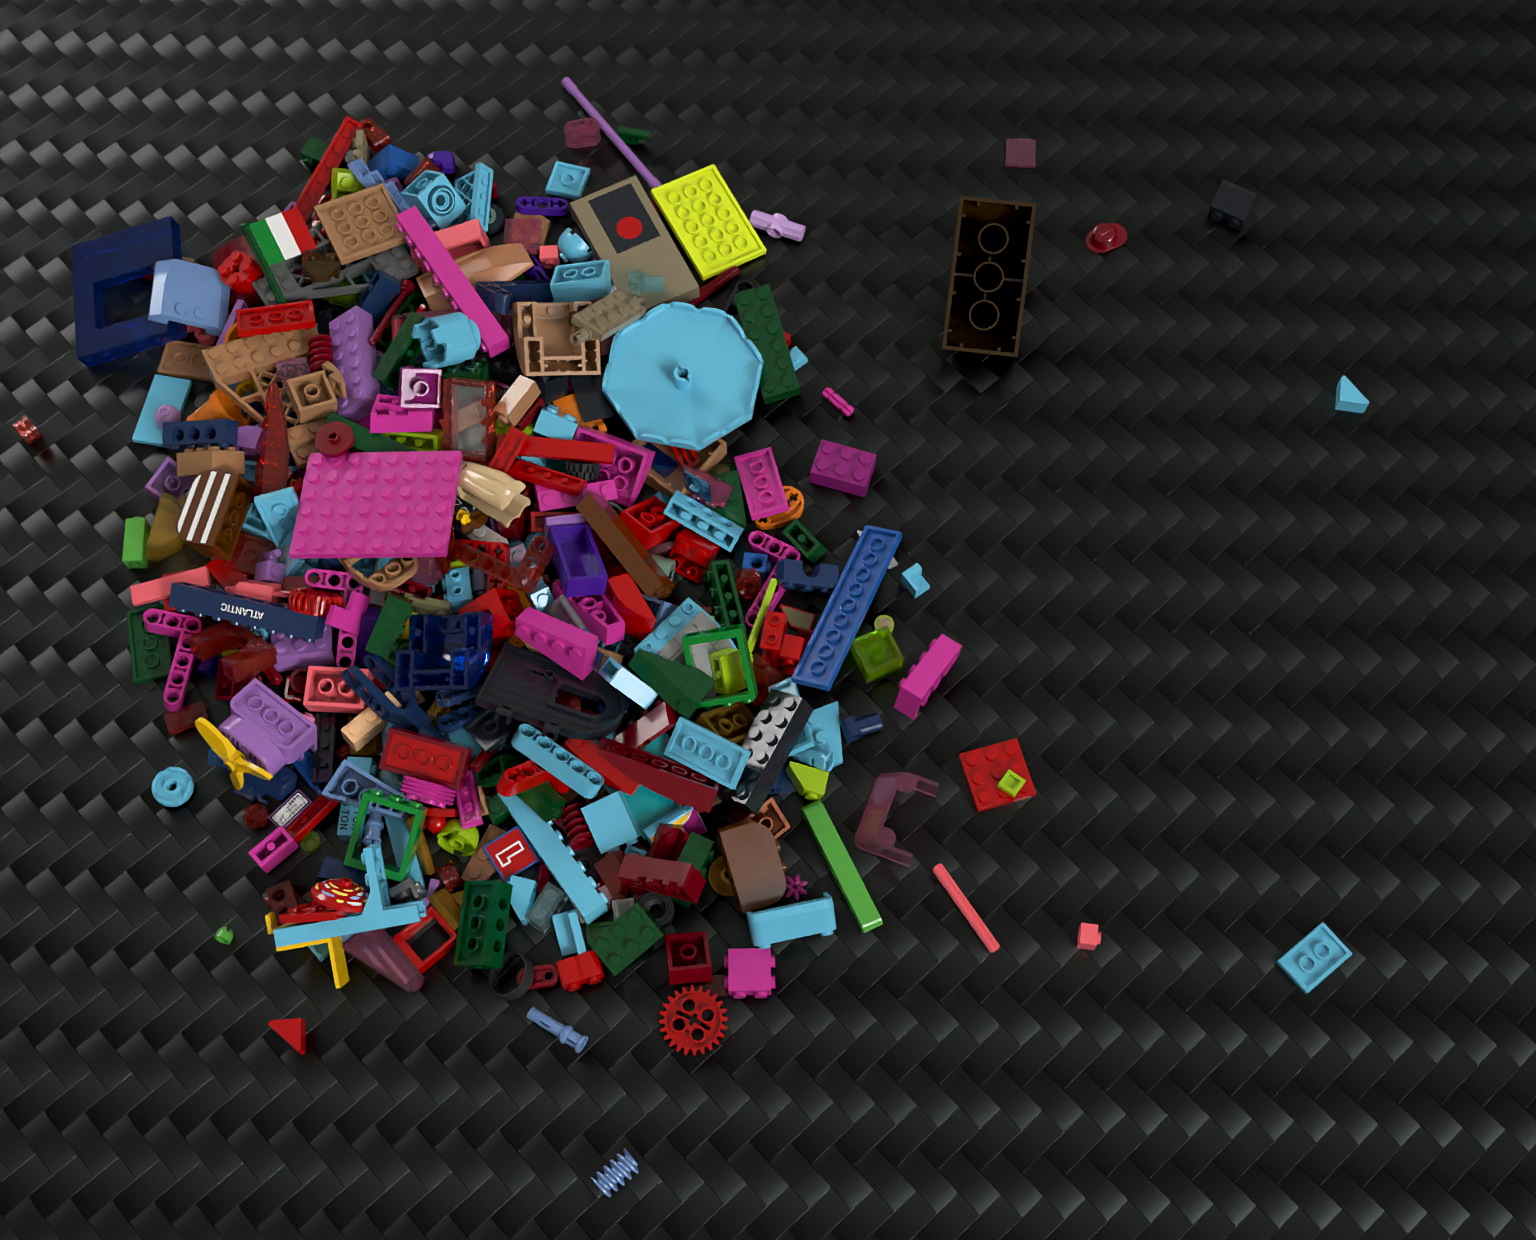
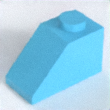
[506,875,537,925]

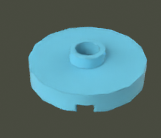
[151,767,194,807]

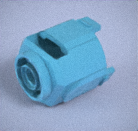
[412,312,481,369]

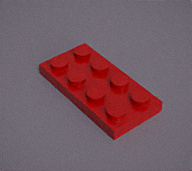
[235,300,316,338]

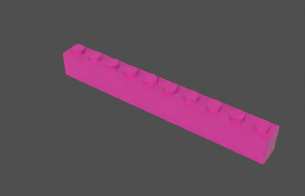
[395,206,510,358]

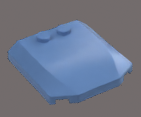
[148,259,230,337]

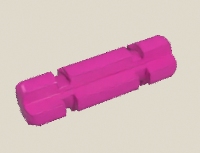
[822,387,854,416]

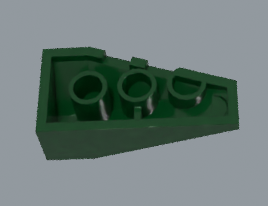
[628,648,716,719]

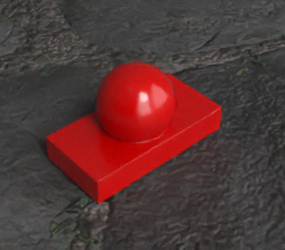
[426,808,459,833]

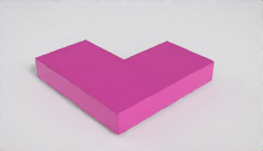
[324,591,371,636]

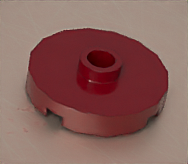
[315,421,355,458]

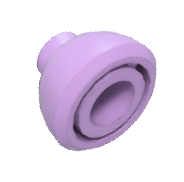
[155,405,182,429]

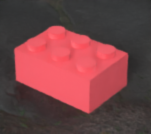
[303,666,374,714]

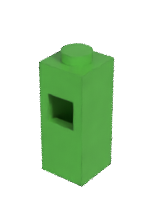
[122,516,151,569]

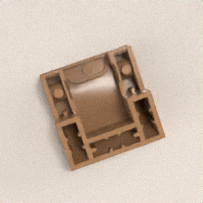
[512,301,601,376]

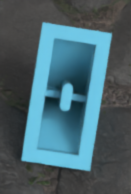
[1335,375,1369,413]

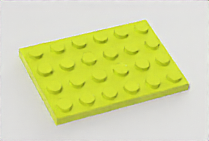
[650,164,767,281]

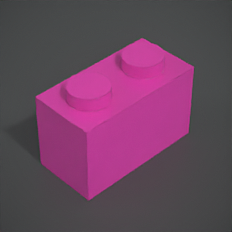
[248,826,299,874]

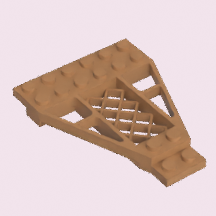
[201,327,327,469]

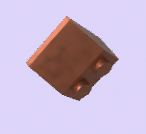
[730,795,791,839]

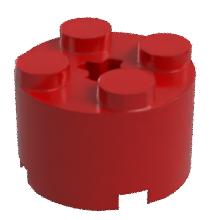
[218,250,262,295]

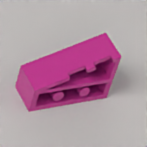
[370,394,435,433]

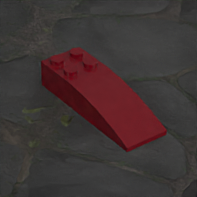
[598,737,719,813]

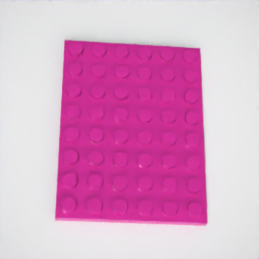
[289,451,463,559]

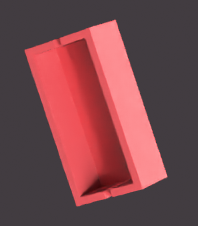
[410,218,491,275]

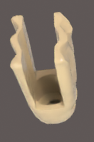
[457,461,531,528]

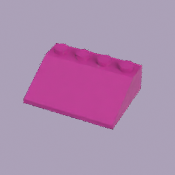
[574,426,655,507]

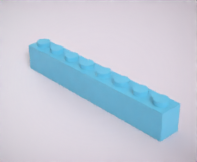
[497,793,608,925]

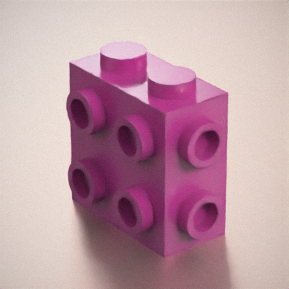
[724,948,775,999]

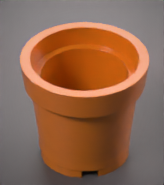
[186,388,252,427]

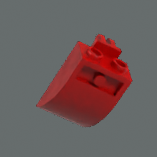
[605,572,656,640]

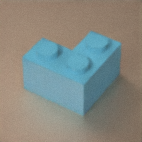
[533,403,579,440]

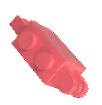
[225,580,290,606]

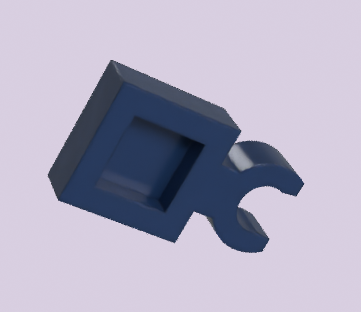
[234,783,268,805]

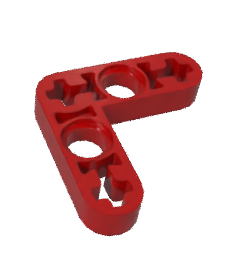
[454,539,510,592]

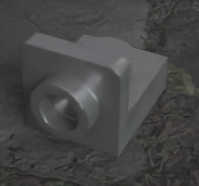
[388,878,424,901]

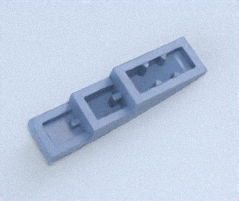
[347,158,411,213]

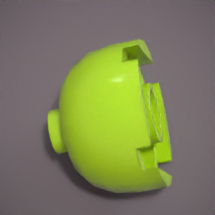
[437,818,479,856]

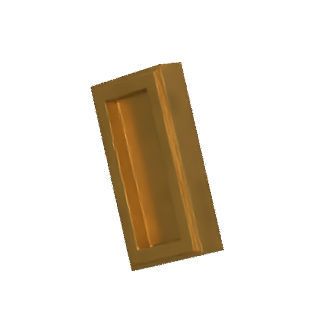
[428,887,461,931]

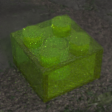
[850,626,904,683]

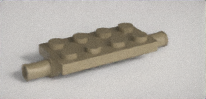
[569,290,647,346]

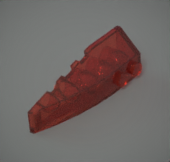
[252,382,291,504]

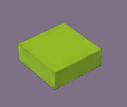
[997,769,1026,798]

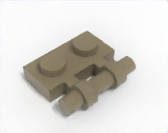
[353,130,370,167]

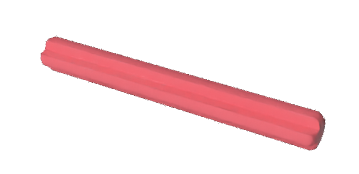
[933,863,1000,953]

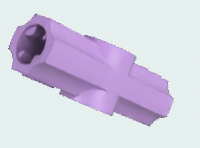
[749,210,805,242]

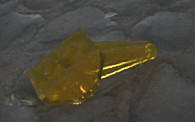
[146,493,187,562]

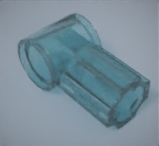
[628,270,665,294]

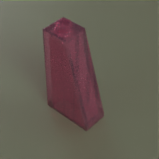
[342,928,425,993]

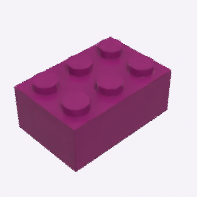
[810,439,877,497]

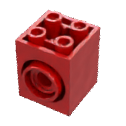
[458,587,524,648]

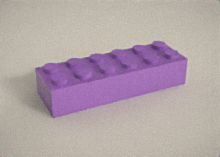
[329,306,381,423]

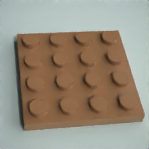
[314,183,406,265]

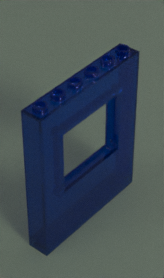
[71,216,188,367]

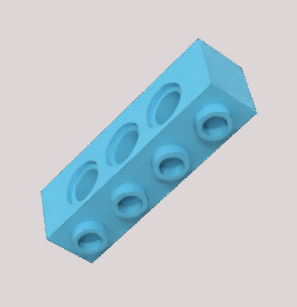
[663,490,744,552]

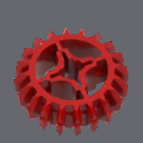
[288,588,344,617]

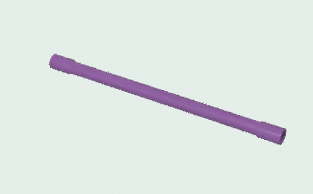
[561,77,662,189]

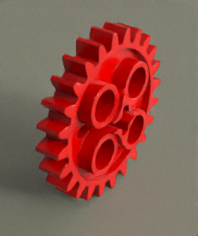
[659,985,728,1056]

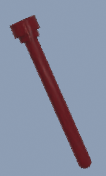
[369,280,415,346]

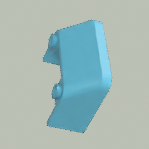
[746,892,837,949]

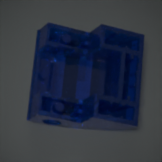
[395,612,493,692]

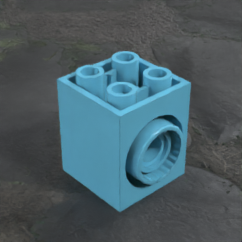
[400,170,467,230]

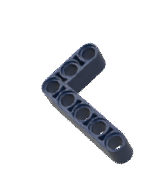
[475,280,554,314]

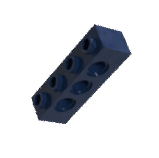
[162,419,238,451]

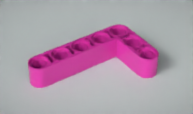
[745,531,800,634]
[305,569,364,668]
[143,608,202,712]

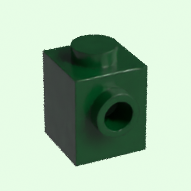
[486,794,512,827]

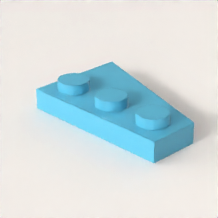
[808,701,843,767]

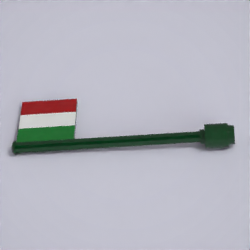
[239,207,317,368]

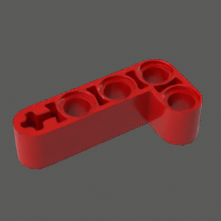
[496,760,571,797]

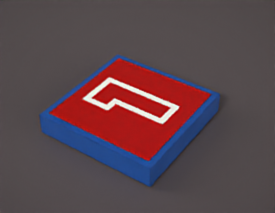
[482,826,540,882]

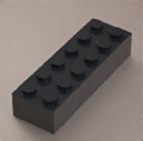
[463,349,568,405]
[716,689,814,815]

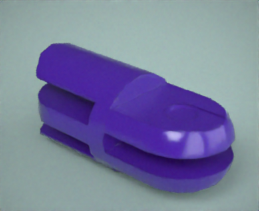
[524,255,550,280]

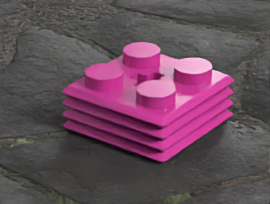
[400,776,457,808]

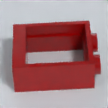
[392,906,458,974]

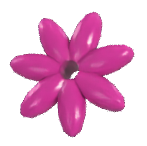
[785,874,808,901]

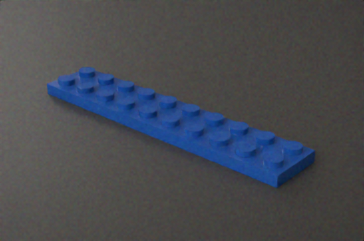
[791,525,902,691]

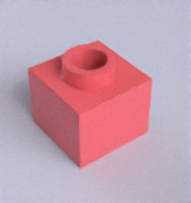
[540,245,560,269]
[1077,923,1101,950]

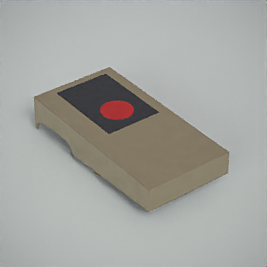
[570,175,700,319]

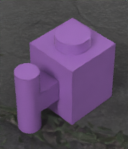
[254,549,285,584]

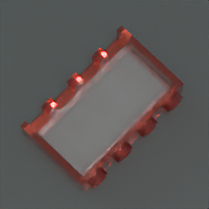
[442,376,496,462]

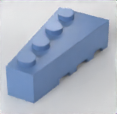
[321,759,412,823]

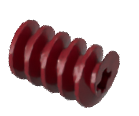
[308,334,334,373]
[561,803,594,850]

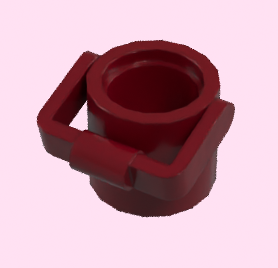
[283,668,308,703]

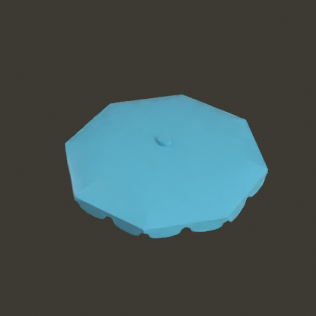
[602,302,764,451]

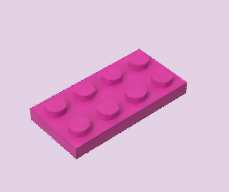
[734,447,789,521]

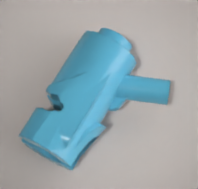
[791,728,835,772]

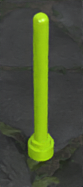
[742,578,778,666]

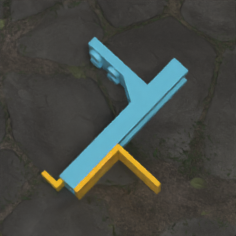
[265,843,427,989]

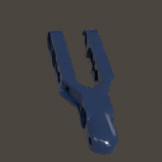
[342,652,444,740]
[435,673,489,733]

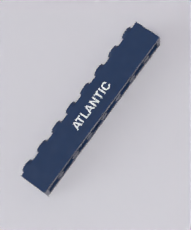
[168,581,326,642]

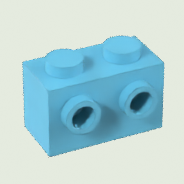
[442,567,473,613]

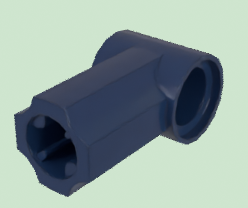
[840,712,883,742]

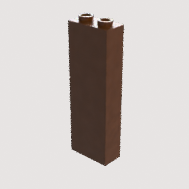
[575,493,675,599]

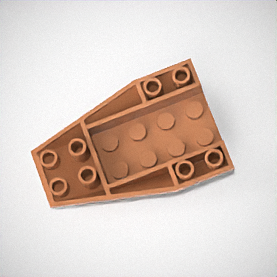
[416,243,534,316]

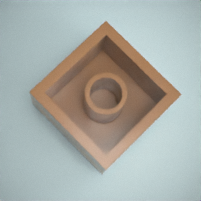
[287,370,337,424]

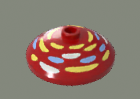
[310,877,369,913]

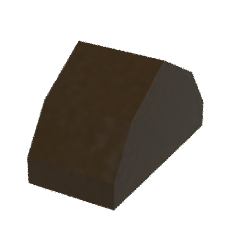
[942,196,1037,357]

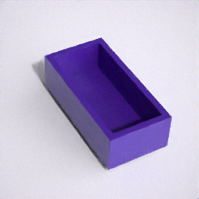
[547,523,608,598]

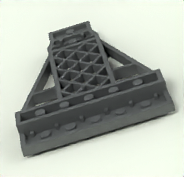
[252,221,420,306]

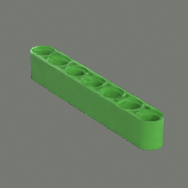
[801,799,883,933]

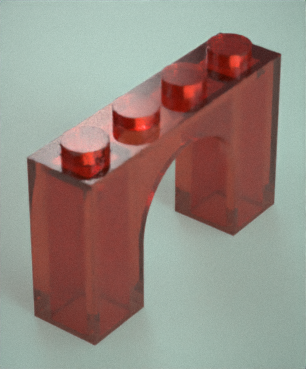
[188,620,277,683]

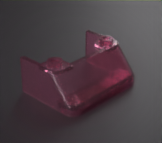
[855,772,939,867]

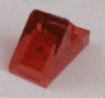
[752,652,787,688]

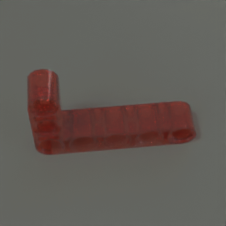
[447,535,554,593]

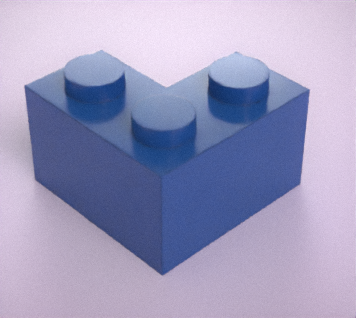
[368,144,420,183]

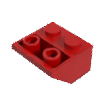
[669,528,720,584]

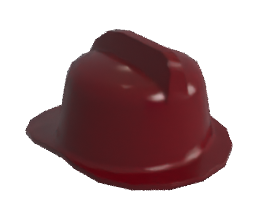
[1086,223,1127,253]

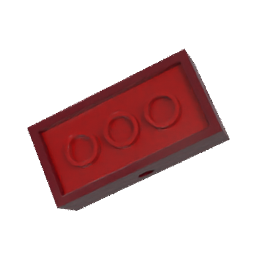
[379,726,474,790]

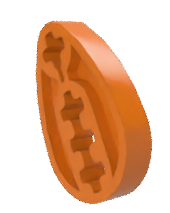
[755,486,804,530]

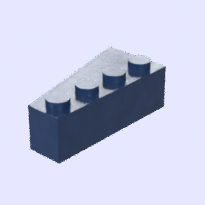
[207,747,297,801]

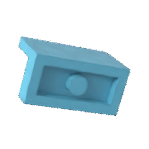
[552,909,587,956]

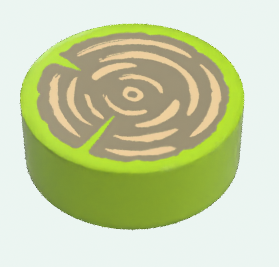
[874,615,894,636]

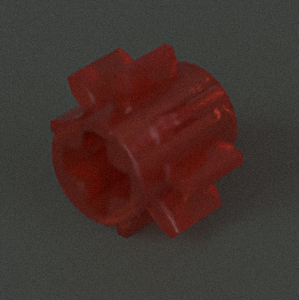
[242,803,269,830]

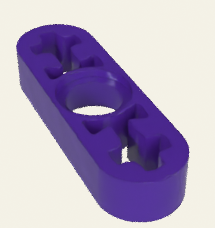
[515,196,568,216]

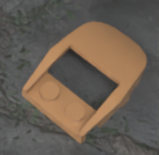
[337,557,418,592]

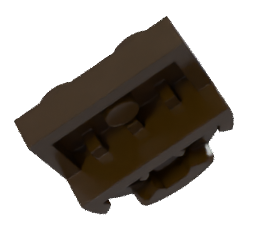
[302,252,341,282]

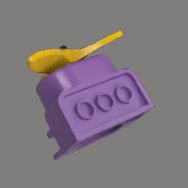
[195,678,317,791]

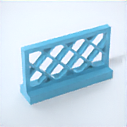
[450,162,493,232]

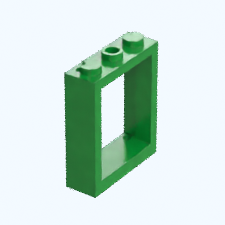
[681,623,758,710]
[344,788,428,882]

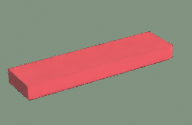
[130,566,211,606]

